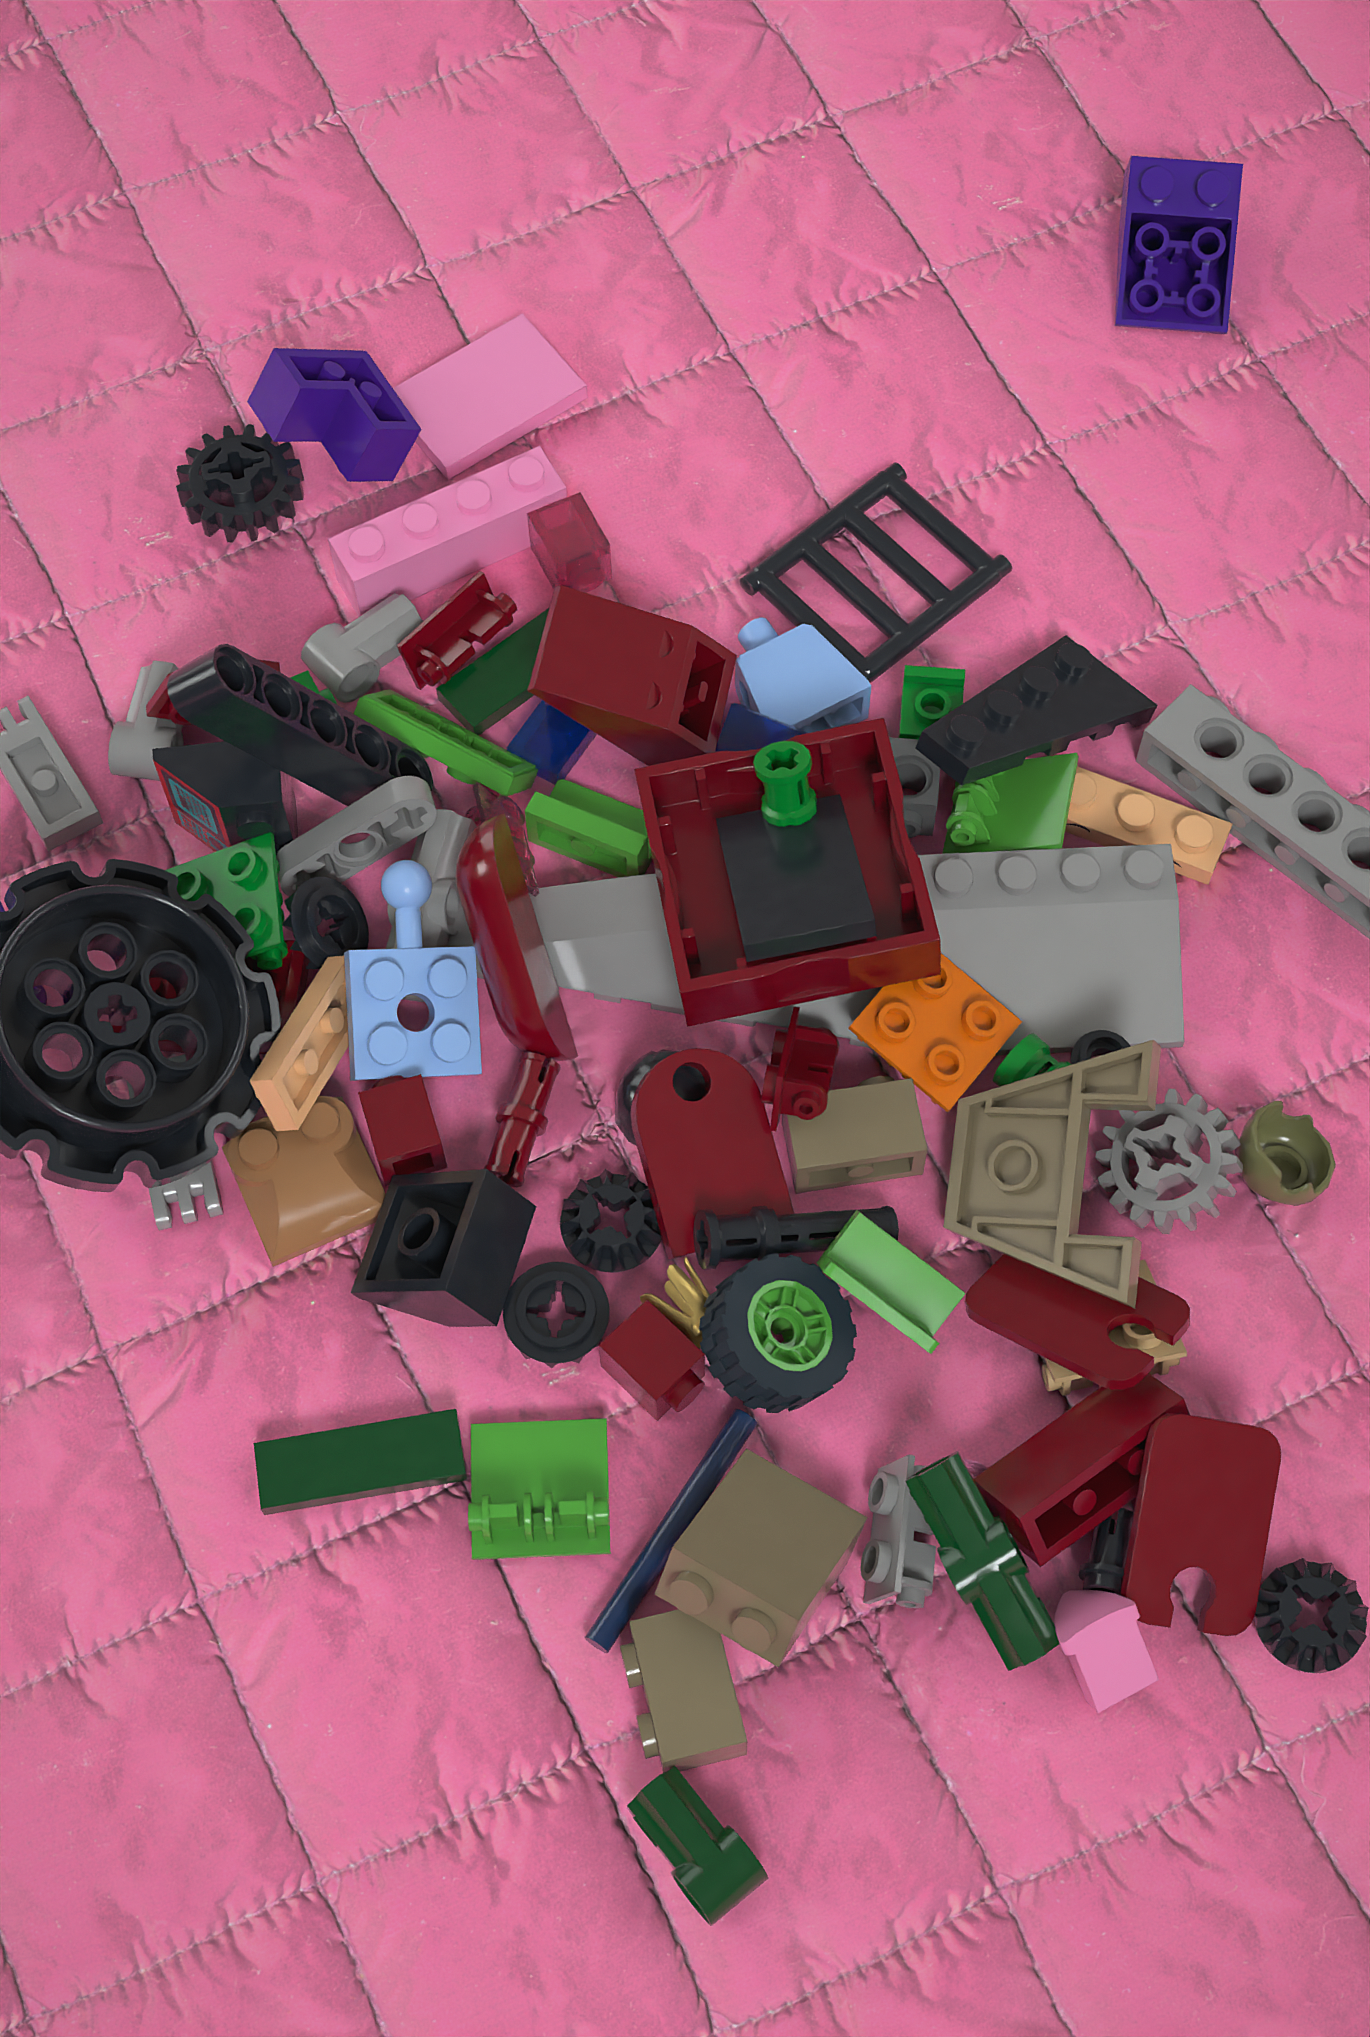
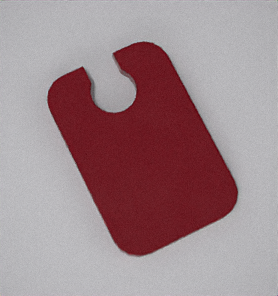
[965,1254,1190,1390]
[1121,1413,1281,1636]

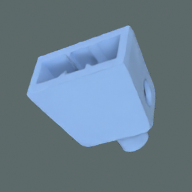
[735,617,872,748]

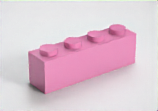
[328,446,570,617]

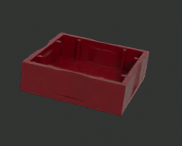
[634,718,941,1027]

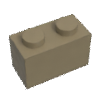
[782,1076,928,1194]
[620,1609,747,1773]

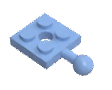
[344,860,482,1081]

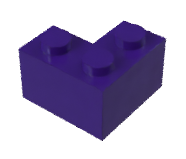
[247,348,422,482]

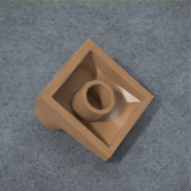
[222,1096,386,1267]

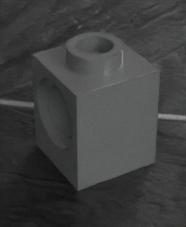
[889,737,940,838]

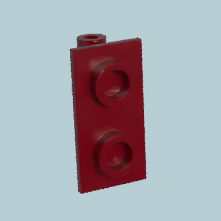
[396,571,517,690]
[761,1006,840,1132]

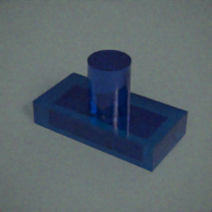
[506,700,597,785]

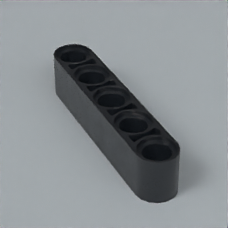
[167,644,433,806]

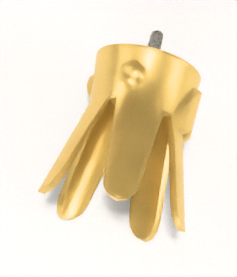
[640,1256,710,1351]

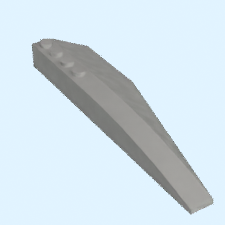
[446,844,1185,1056]

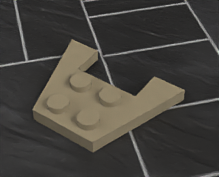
[943,1040,1161,1309]

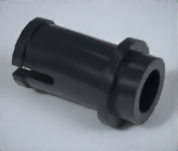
[1078,1508,1134,1596]

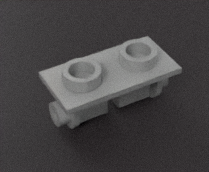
[860,1455,936,1608]

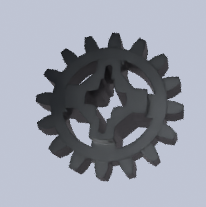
[176,424,304,543]

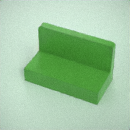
[525,779,653,878]
[816,1210,966,1354]

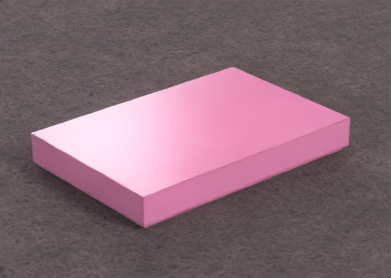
[393,313,588,480]

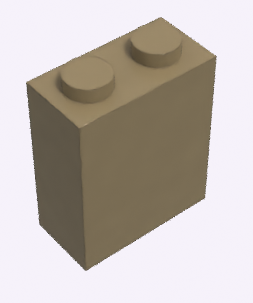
[655,1448,868,1667]

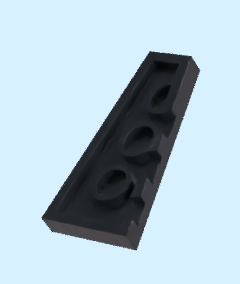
[915,635,1158,785]

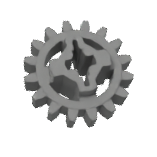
[1095,1089,1243,1234]

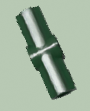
[905,1451,1060,1671]

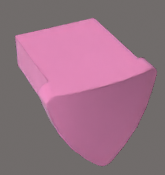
[1054,1590,1159,1713]

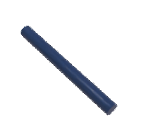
[585,1409,757,1653]

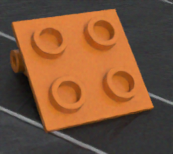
[848,953,1022,1113]

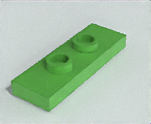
[354,689,539,797]

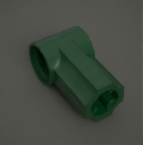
[627,1766,768,1926]

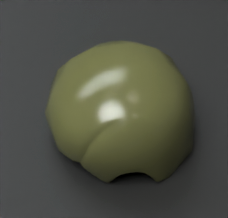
[1235,1101,1336,1206]

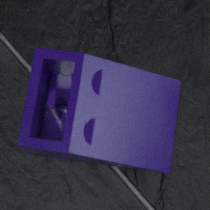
[1115,156,1243,334]

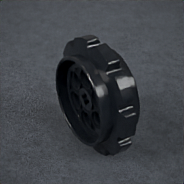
[0,859,281,1192]

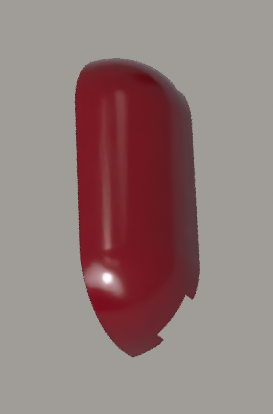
[455,813,578,1061]

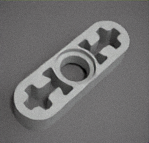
[276,776,437,896]

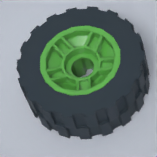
[699,1254,857,1413]

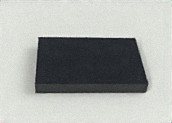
[716,794,877,962]

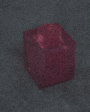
[527,492,612,593]

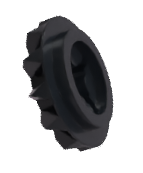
[282,877,369,969]
[560,1169,662,1273]
[503,1262,610,1368]
[1254,1558,1369,1673]

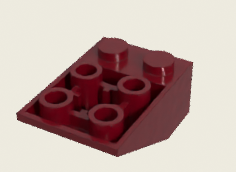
[528,585,737,766]

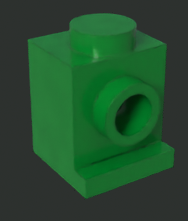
[898,665,966,740]

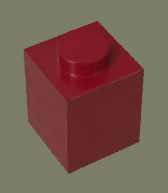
[358,1074,448,1186]
[599,1300,705,1421]

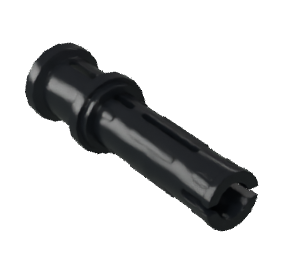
[693,1206,899,1269]

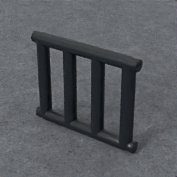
[739,462,1012,683]

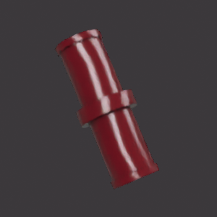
[483,1052,561,1187]

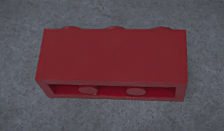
[974,1373,1190,1567]

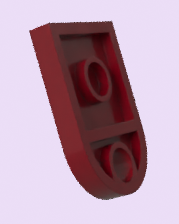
[631,1048,795,1260]

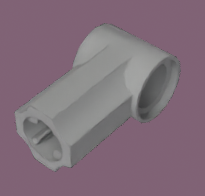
[301,593,423,703]
[108,661,184,781]

